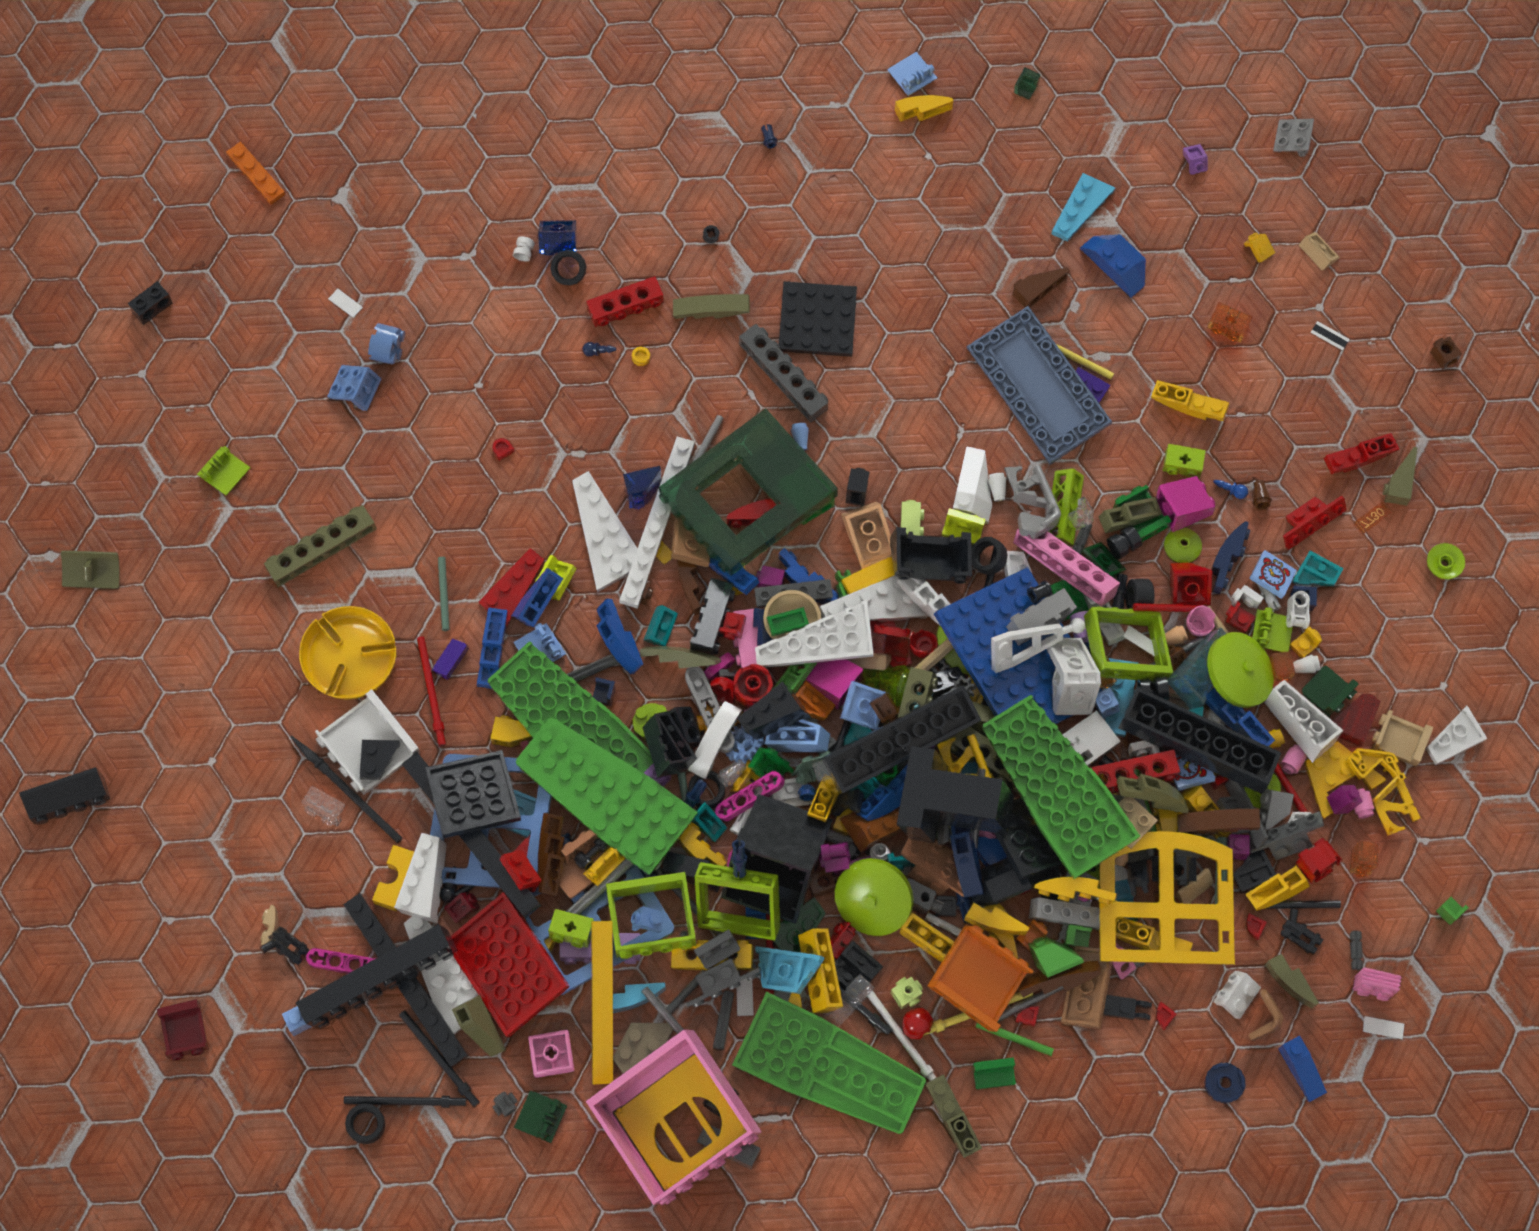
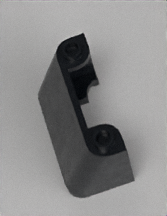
[890,527,972,584]

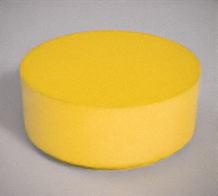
[632,347,650,366]

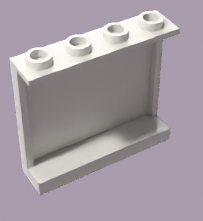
[315,689,420,795]

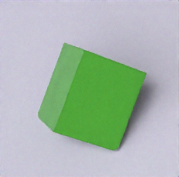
[1436,897,1469,925]
[1064,924,1092,947]

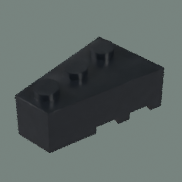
[737,681,811,740]

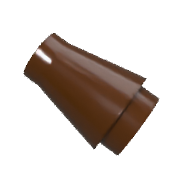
[1253,480,1272,509]

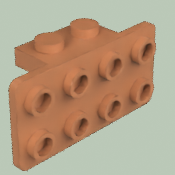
[559,829,625,899]
[901,837,964,897]

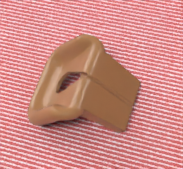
[1249,989,1283,1041]

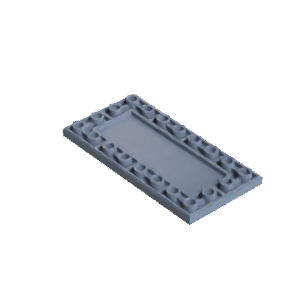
[966,306,1112,465]

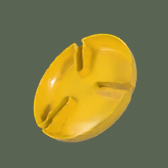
[299,606,396,700]

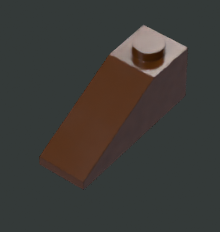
[1012,267,1070,308]

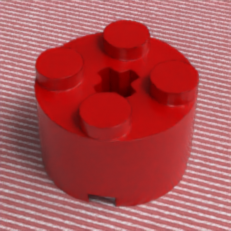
[734,664,773,708]
[1296,838,1343,884]

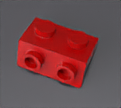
[500,850,542,892]

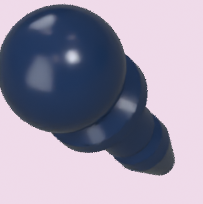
[582,342,616,357]

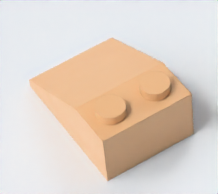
[841,502,892,569]

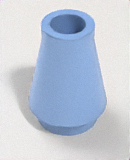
[790,423,809,451]

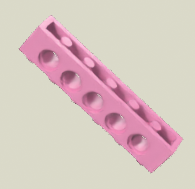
[1013,528,1120,607]

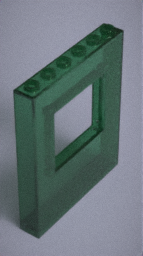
[659,408,838,576]

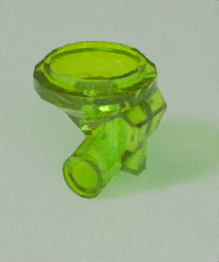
[862,665,910,707]

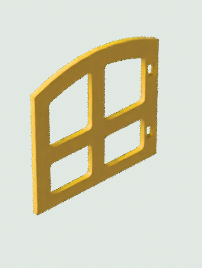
[1099,831,1235,965]

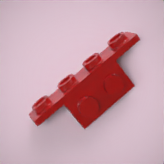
[1283,496,1347,550]

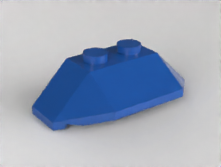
[1080,234,1146,298]

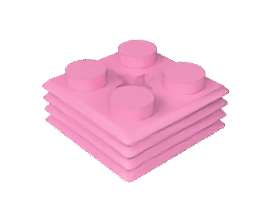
[1352,967,1402,1001]
[528,1030,574,1078]

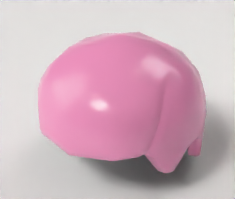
[1186,605,1216,637]

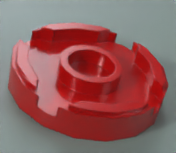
[872,624,911,637]

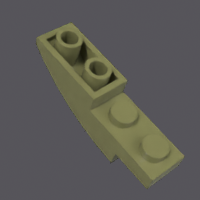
[1116,774,1189,813]
[925,1074,982,1158]

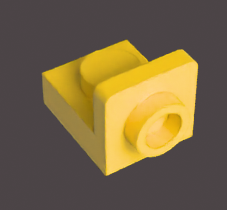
[1290,626,1322,658]

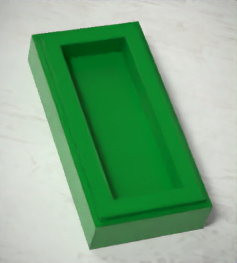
[766,607,809,637]

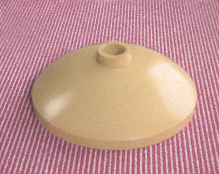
[763,590,821,640]

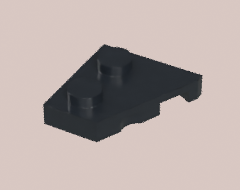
[360,740,400,780]
[1233,849,1276,894]

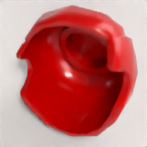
[908,629,938,658]
[709,677,736,704]
[902,1007,933,1040]

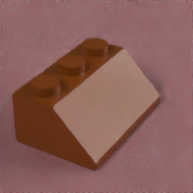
[840,806,903,852]

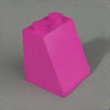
[1156,476,1216,532]
[802,659,863,710]

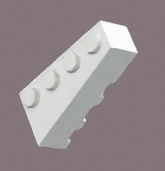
[1265,680,1343,763]
[394,833,447,923]

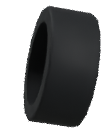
[550,250,587,286]
[971,537,1008,575]
[688,771,725,809]
[345,1103,386,1144]

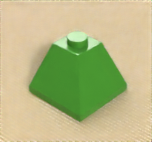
[1028,937,1084,978]

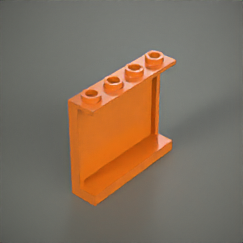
[927,925,1034,1032]

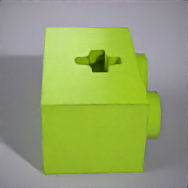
[1163,444,1206,478]
[548,909,594,948]

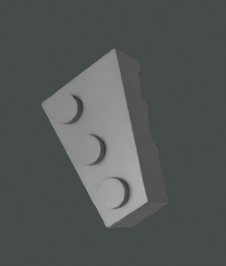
[1006,588,1077,646]

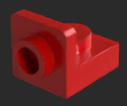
[1225,602,1256,634]
[719,612,746,640]

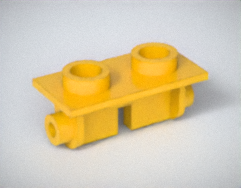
[730,760,760,798]
[583,847,625,886]

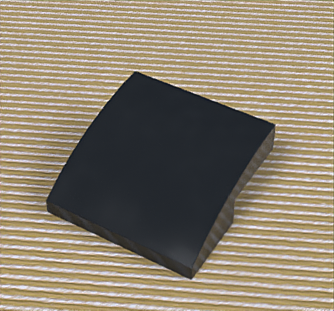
[835,941,884,999]

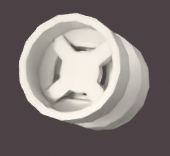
[513,236,535,262]

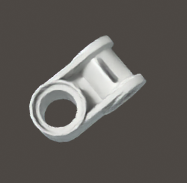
[1286,591,1310,629]

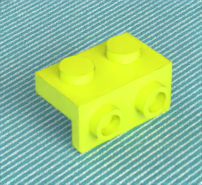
[942,508,986,545]
[535,555,577,601]

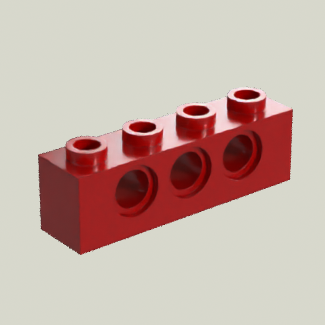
[586,276,664,327]

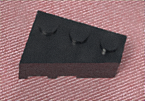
[642,711,697,778]

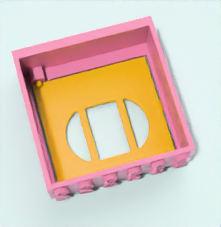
[586,1030,762,1206]

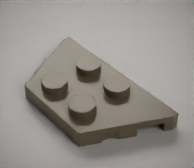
[613,1023,673,1074]

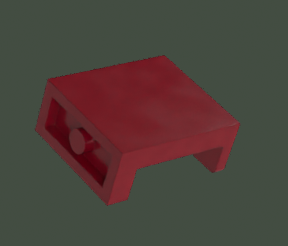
[157,999,209,1061]

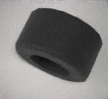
[1125,579,1155,609]

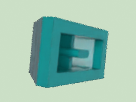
[692,802,727,842]

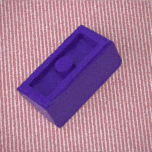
[432,639,469,680]

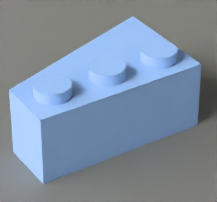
[765,719,830,752]

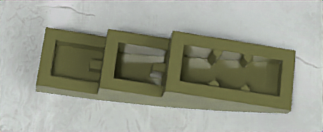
[673,294,750,319]
[640,646,721,668]

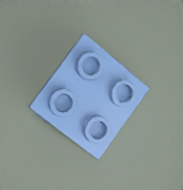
[887,52,937,96]
[513,623,566,662]

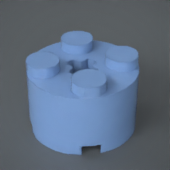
[368,323,405,365]

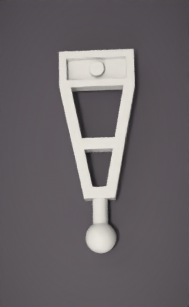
[991,618,1085,673]

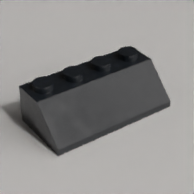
[19,767,110,825]

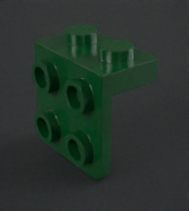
[1301,666,1359,717]

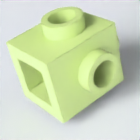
[890,977,923,1010]

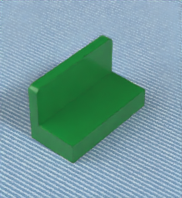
[972,1057,1016,1090]

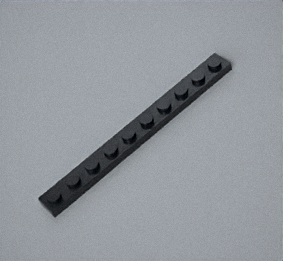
[343,893,469,1068]

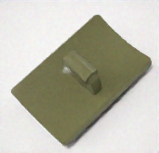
[61,550,120,589]

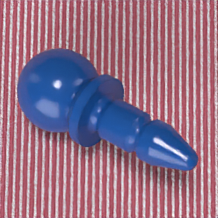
[1213,480,1248,499]

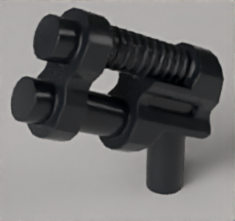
[1280,909,1324,955]
[260,926,309,965]

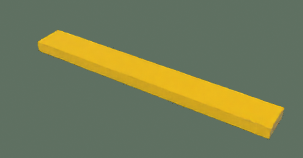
[591,921,613,1084]

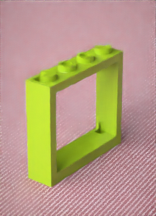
[1084,606,1173,681]
[695,862,780,940]
[606,872,696,959]

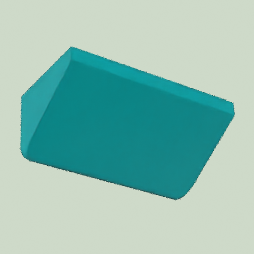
[644,605,678,646]

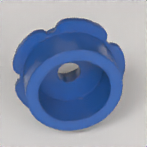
[798,784,817,801]

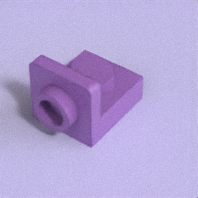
[1183,144,1208,175]

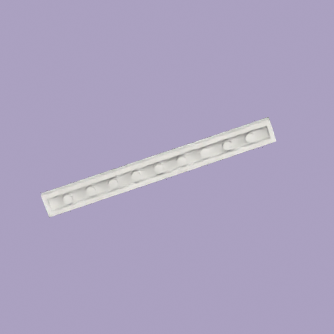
[619,437,695,609]

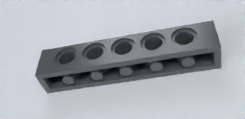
[739,324,828,423]

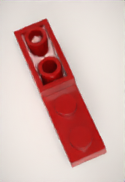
[1323,433,1400,475]
[727,498,799,528]

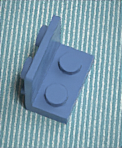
[328,365,381,411]

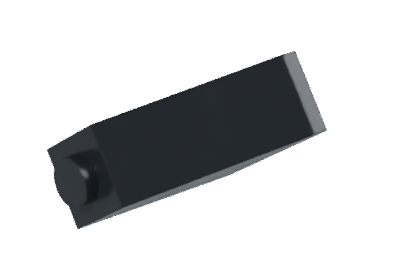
[661,852,720,893]

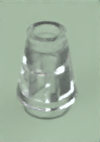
[717,760,746,787]

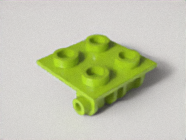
[197,446,250,496]
[1252,607,1293,654]

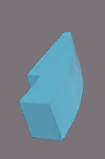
[613,982,666,1013]

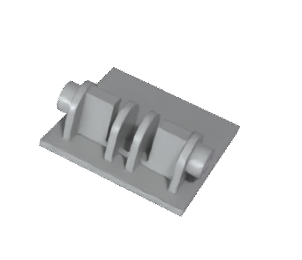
[1273,119,1314,157]

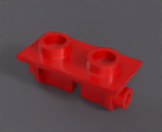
[830,921,856,960]

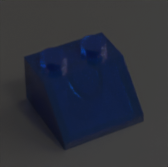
[538,220,577,256]
[623,466,661,509]

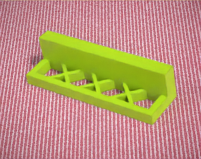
[1048,468,1084,546]

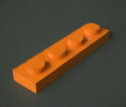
[226,141,286,205]

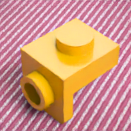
[1244,233,1275,262]

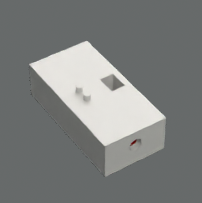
[1063,711,1121,766]

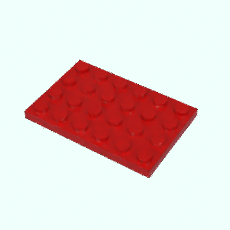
[451,892,570,1037]

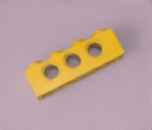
[899,913,954,963]
[798,928,843,1013]
[671,940,753,970]

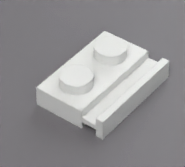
[768,778,812,807]

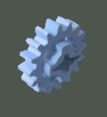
[725,726,765,764]

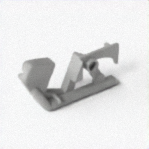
[1004,465,1061,539]

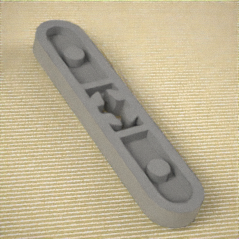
[685,667,735,753]

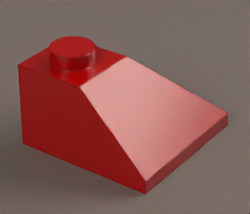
[1170,562,1212,606]

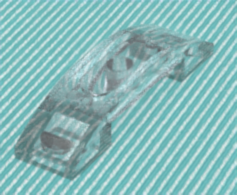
[821,974,875,1027]

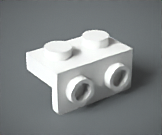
[1214,971,1261,1019]

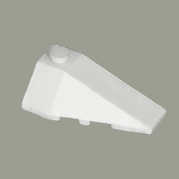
[953,447,992,524]

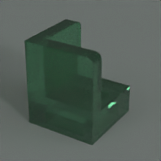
[1014,67,1041,100]

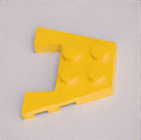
[1304,741,1386,819]

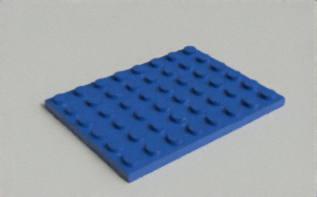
[934,567,1103,725]

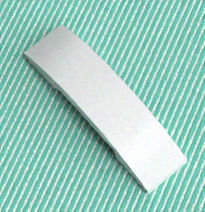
[688,701,742,779]

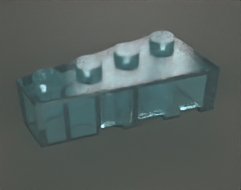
[1167,628,1226,709]

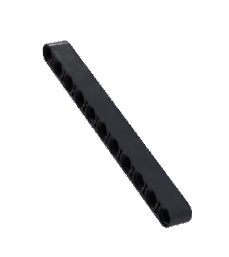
[402,752,541,919]

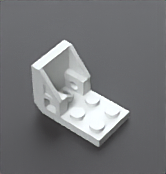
[1045,638,1101,715]

